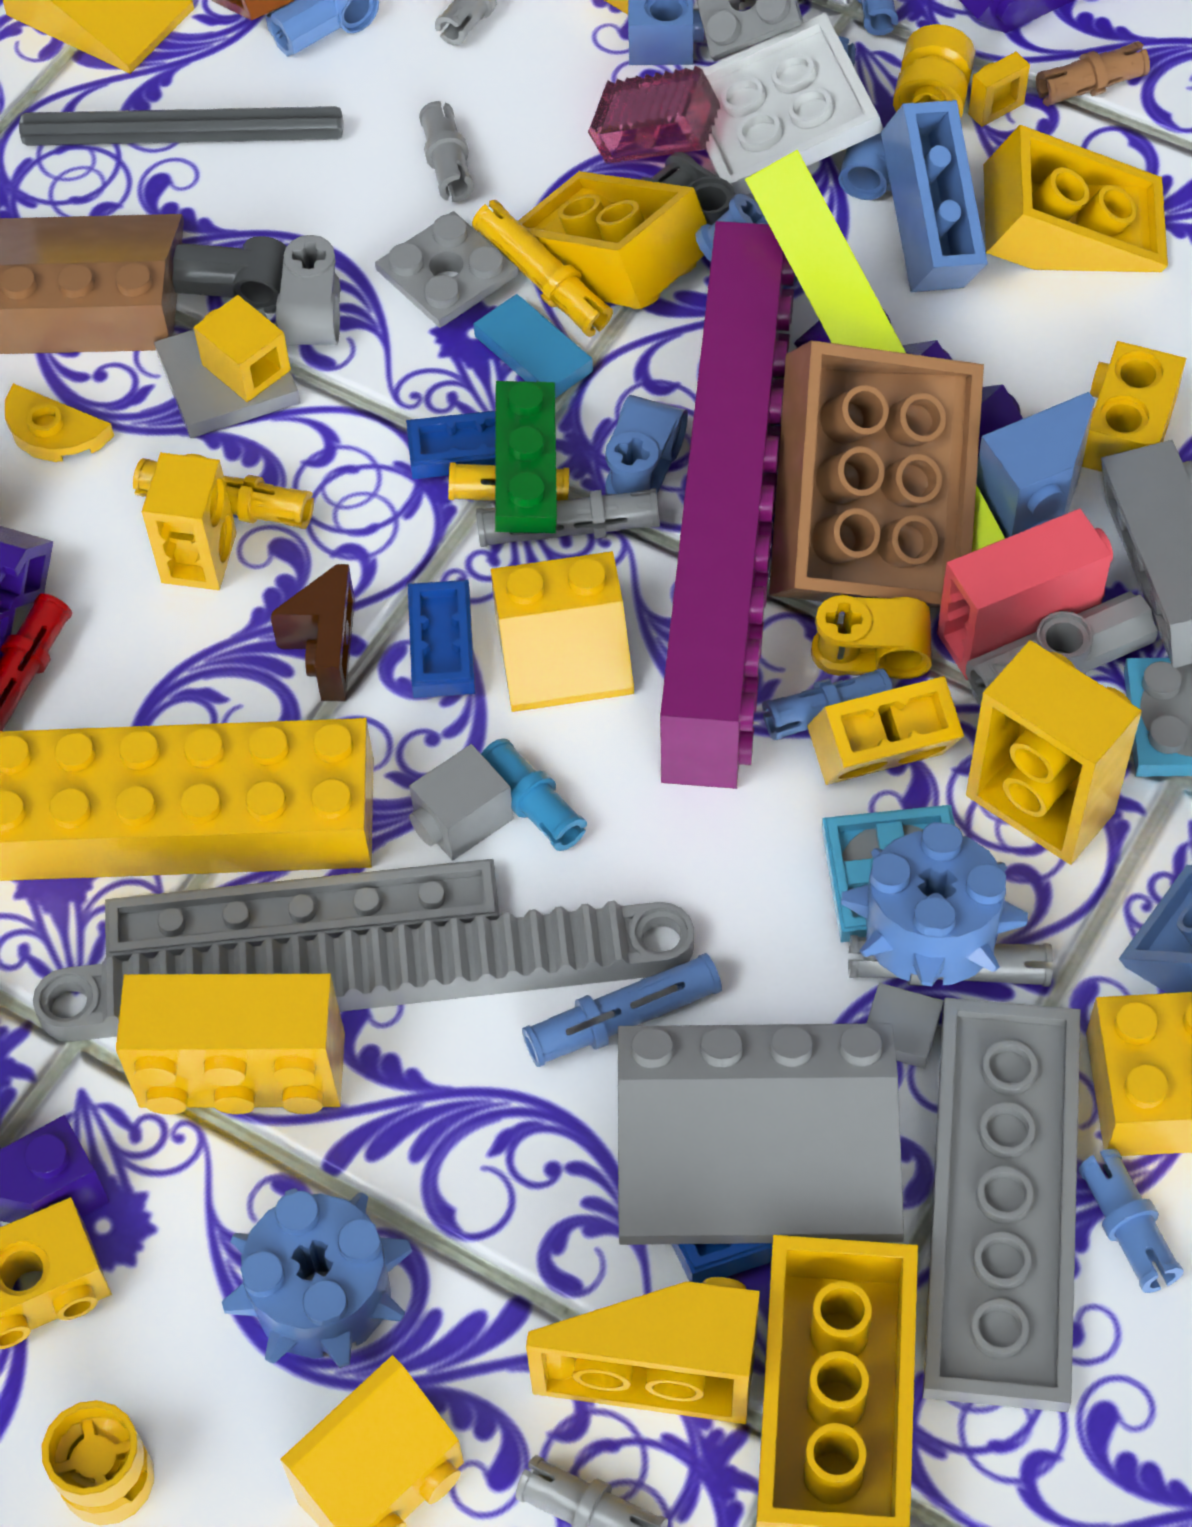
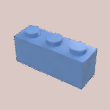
[881,100,988,292]

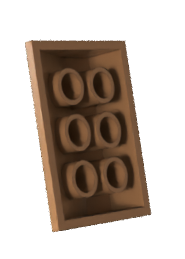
[0,214,184,354]
[769,340,984,608]

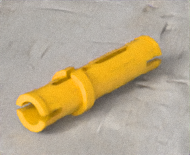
[472,200,613,337]
[133,458,314,529]

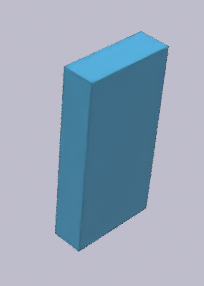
[473,294,593,398]

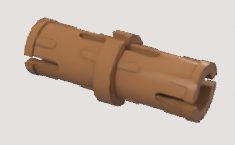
[1036,41,1150,107]

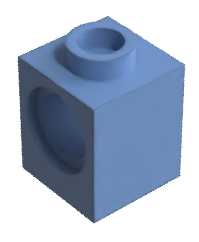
[628,0,704,65]

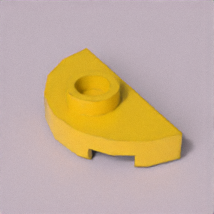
[5,383,114,462]

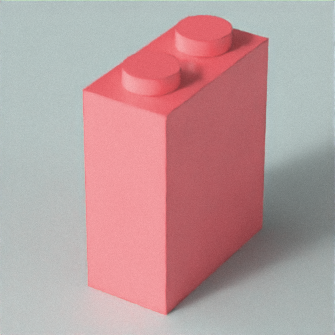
[937,508,1113,680]

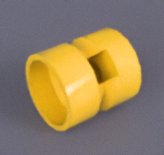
[893,24,976,118]
[41,1400,154,1526]

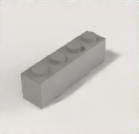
[1101,439,1192,668]

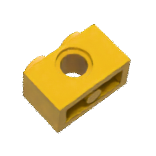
[0,1197,112,1350]

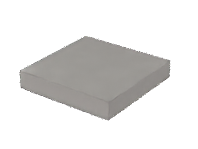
[154,308,301,438]

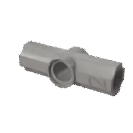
[966,591,1158,707]

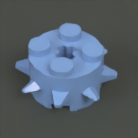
[841,822,1028,986]
[221,1188,412,1368]

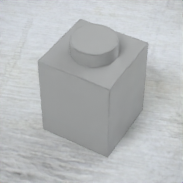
[409,744,514,861]

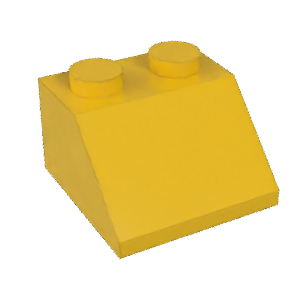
[490,551,634,712]
[280,1355,464,1527]

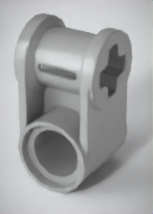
[276,235,341,345]

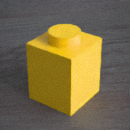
[193,295,291,403]

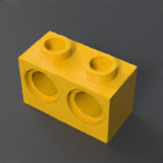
[1082,341,1187,472]
[141,452,237,591]
[807,676,964,785]

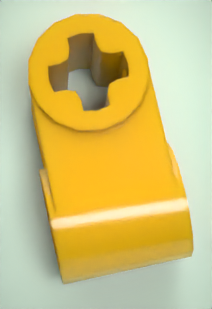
[810,595,932,679]

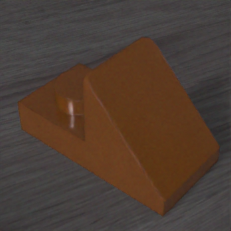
[270,564,355,701]

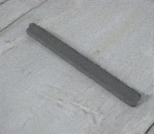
[19,106,344,146]

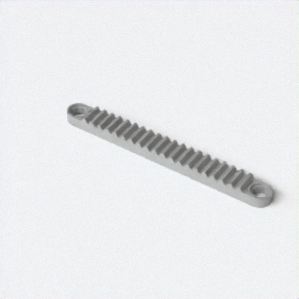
[33,900,694,1042]

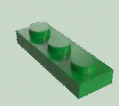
[495,381,557,533]

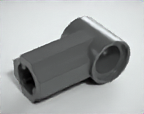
[172,236,287,313]

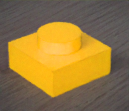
[968,51,1030,127]

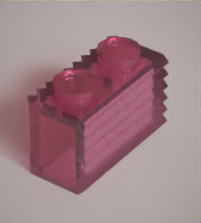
[588,66,720,164]

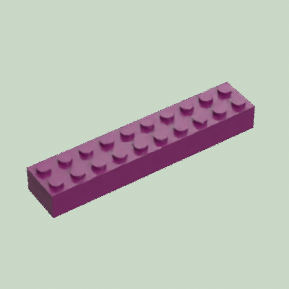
[660,221,795,789]

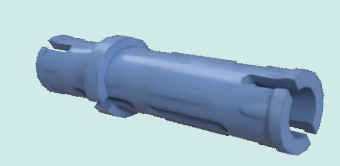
[522,953,722,1067]

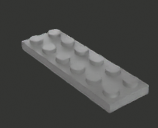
[922,998,1081,1412]

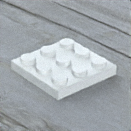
[676,12,883,195]

